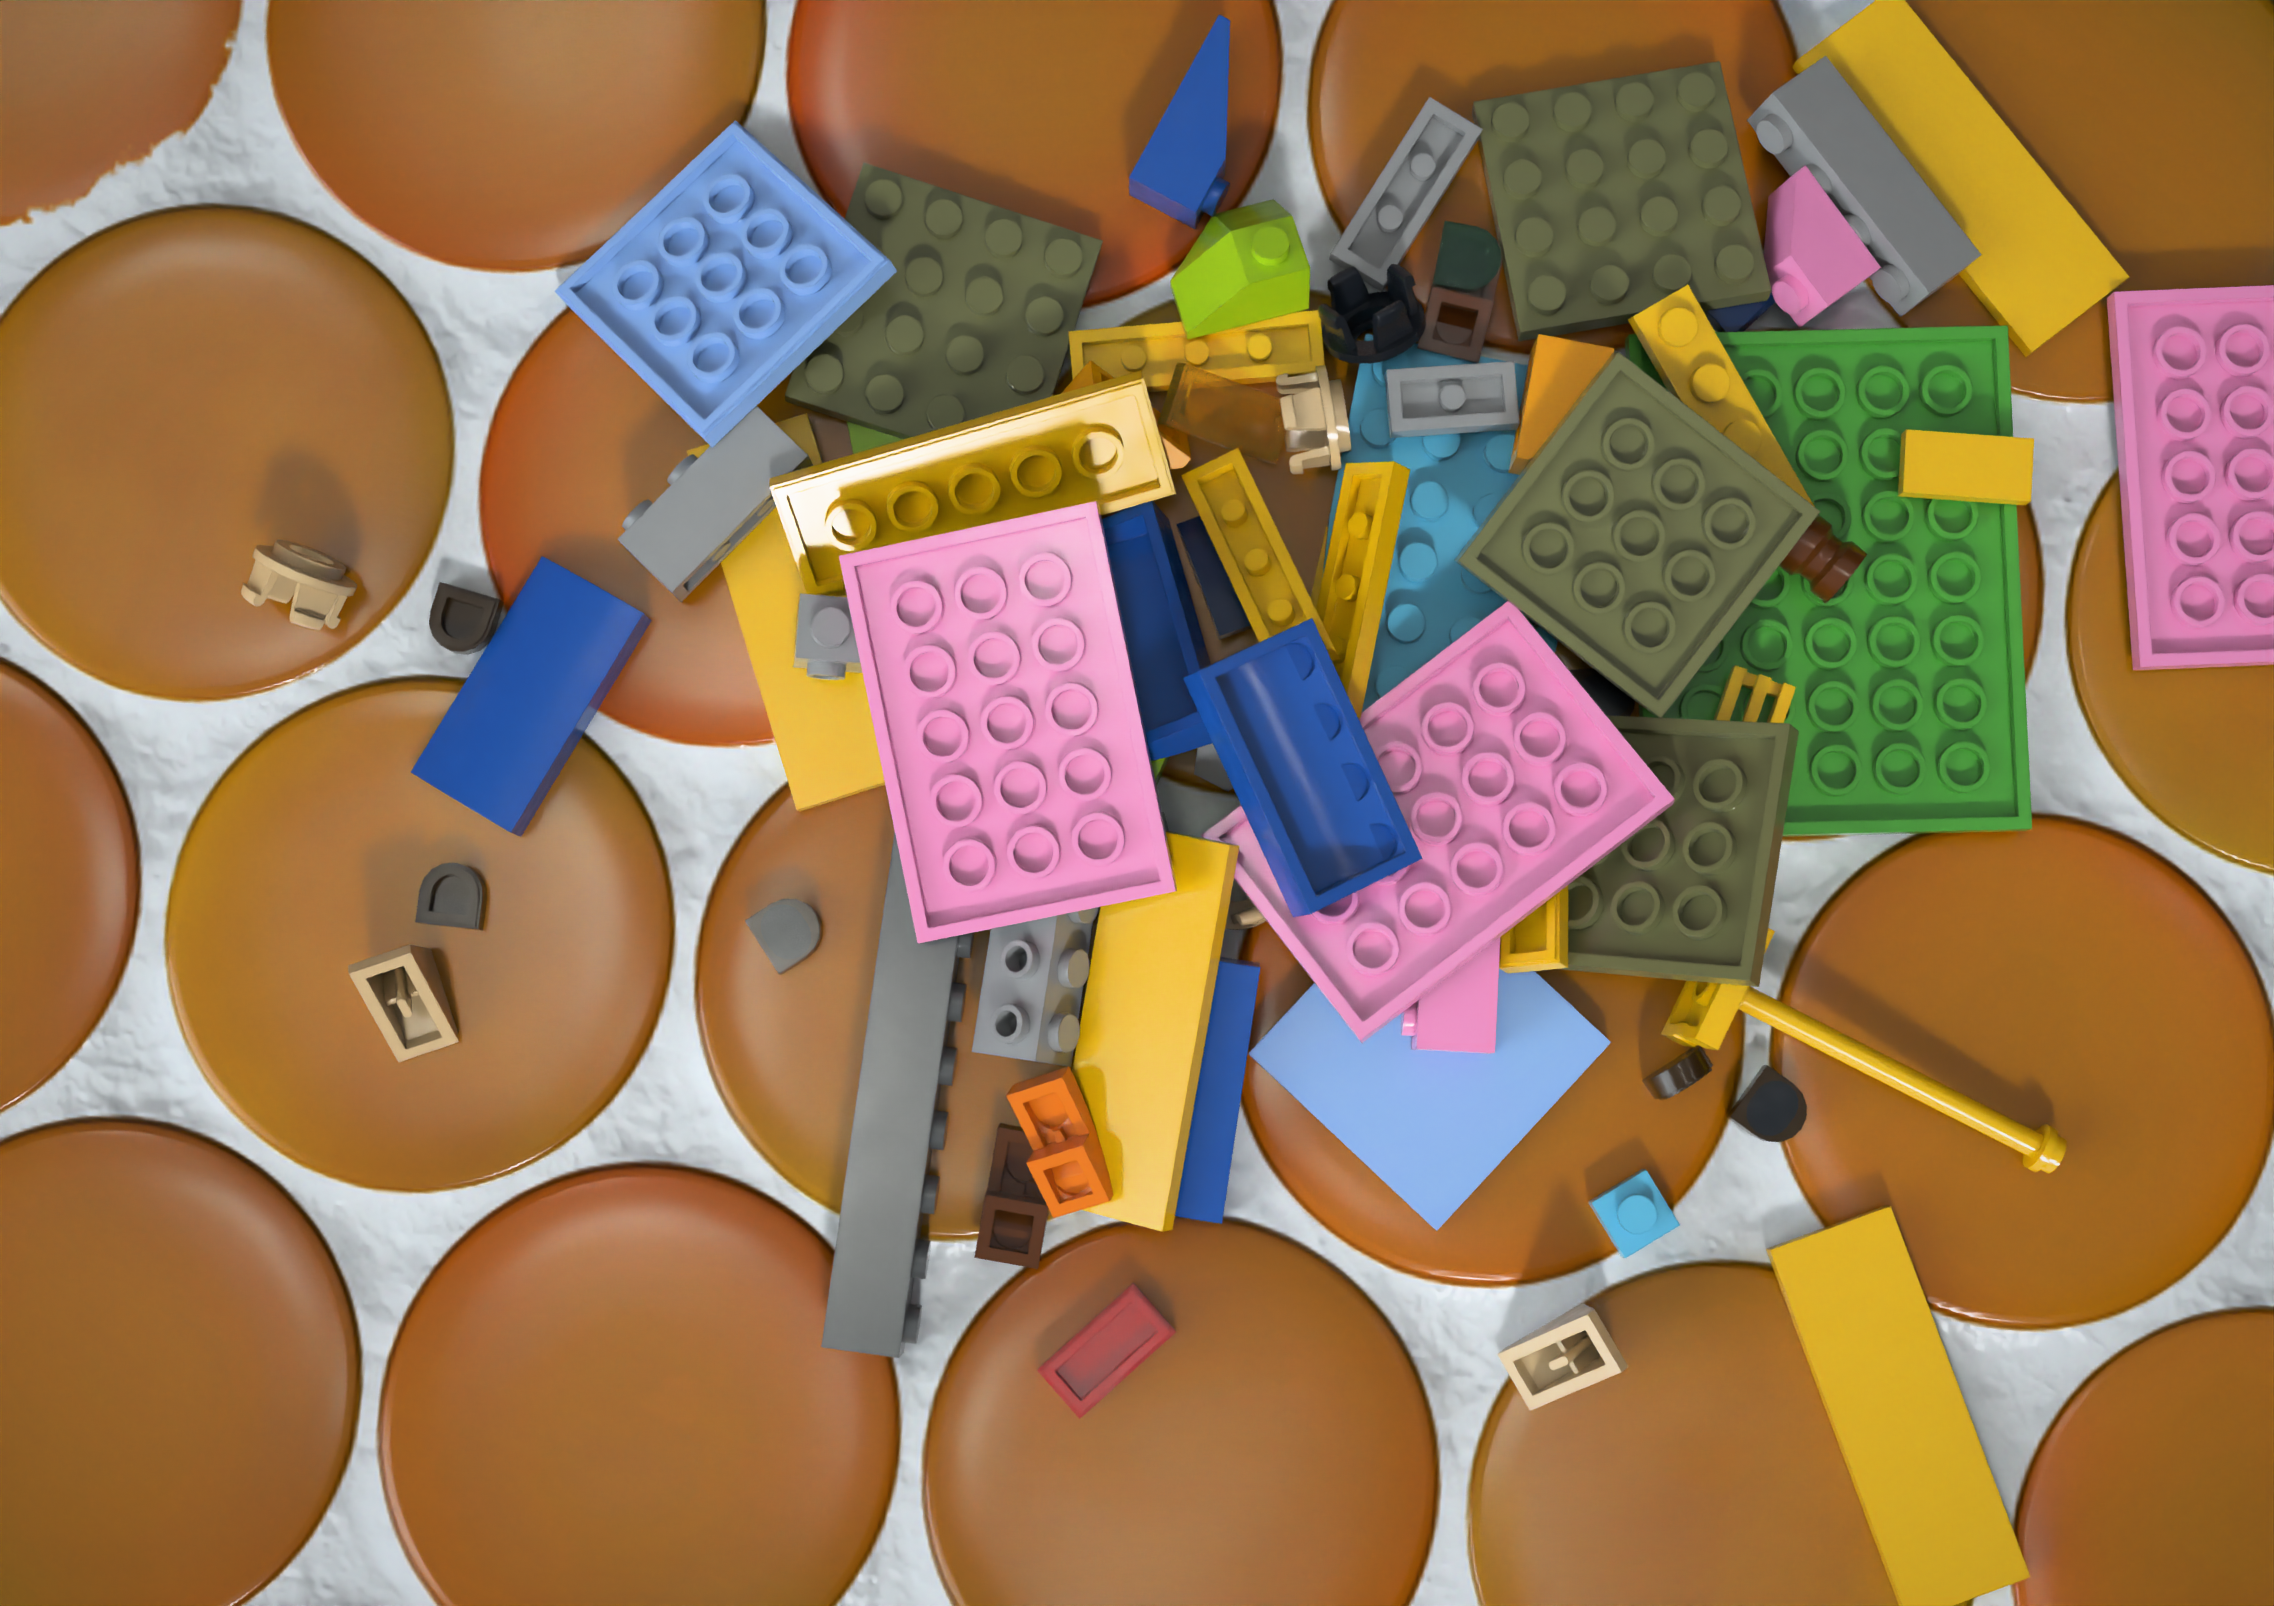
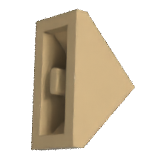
[348,944,459,1063]
[1497,1303,1628,1411]

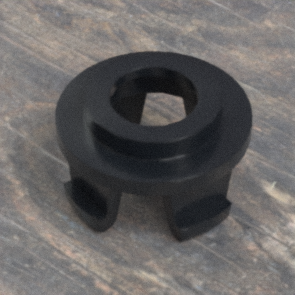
[1318,264,1426,364]

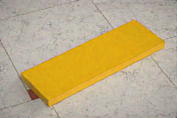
[1792,0,2130,357]
[769,371,1176,596]
[687,413,885,812]
[1072,830,1239,1232]
[1766,1205,2031,1606]

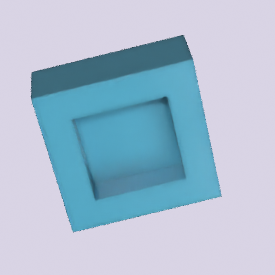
[1588,1169,1680,1258]

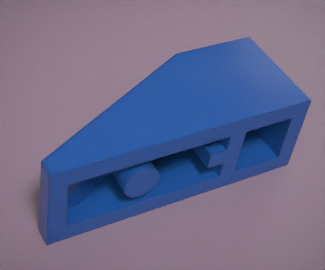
[1129,15,1230,229]

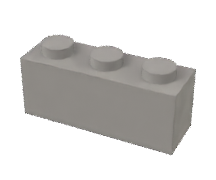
[618,406,813,602]

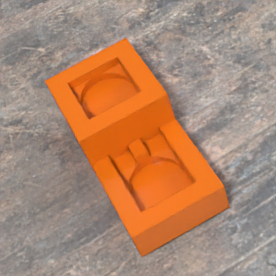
[1006,1066,1113,1218]

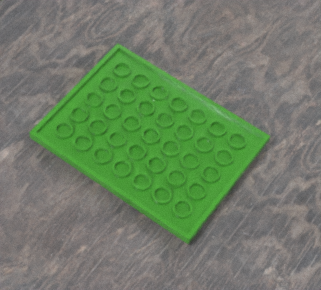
[1625,325,2032,837]

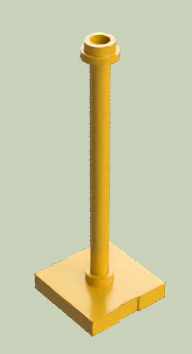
[1661,928,2067,1173]

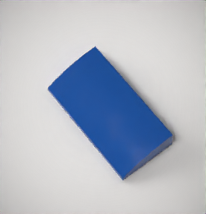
[1102,501,1212,761]
[411,556,651,837]
[1183,618,1423,917]
[1175,957,1261,1224]

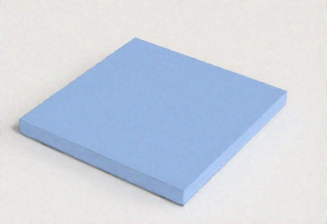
[555,120,897,448]
[1248,969,1611,1231]

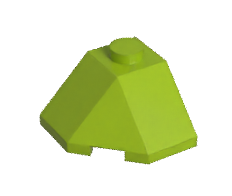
[1170,199,1310,340]

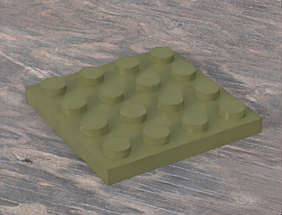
[1472,61,1772,342]
[785,163,1103,439]
[1454,352,1820,718]
[1562,715,1799,987]

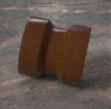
[1779,514,1867,603]

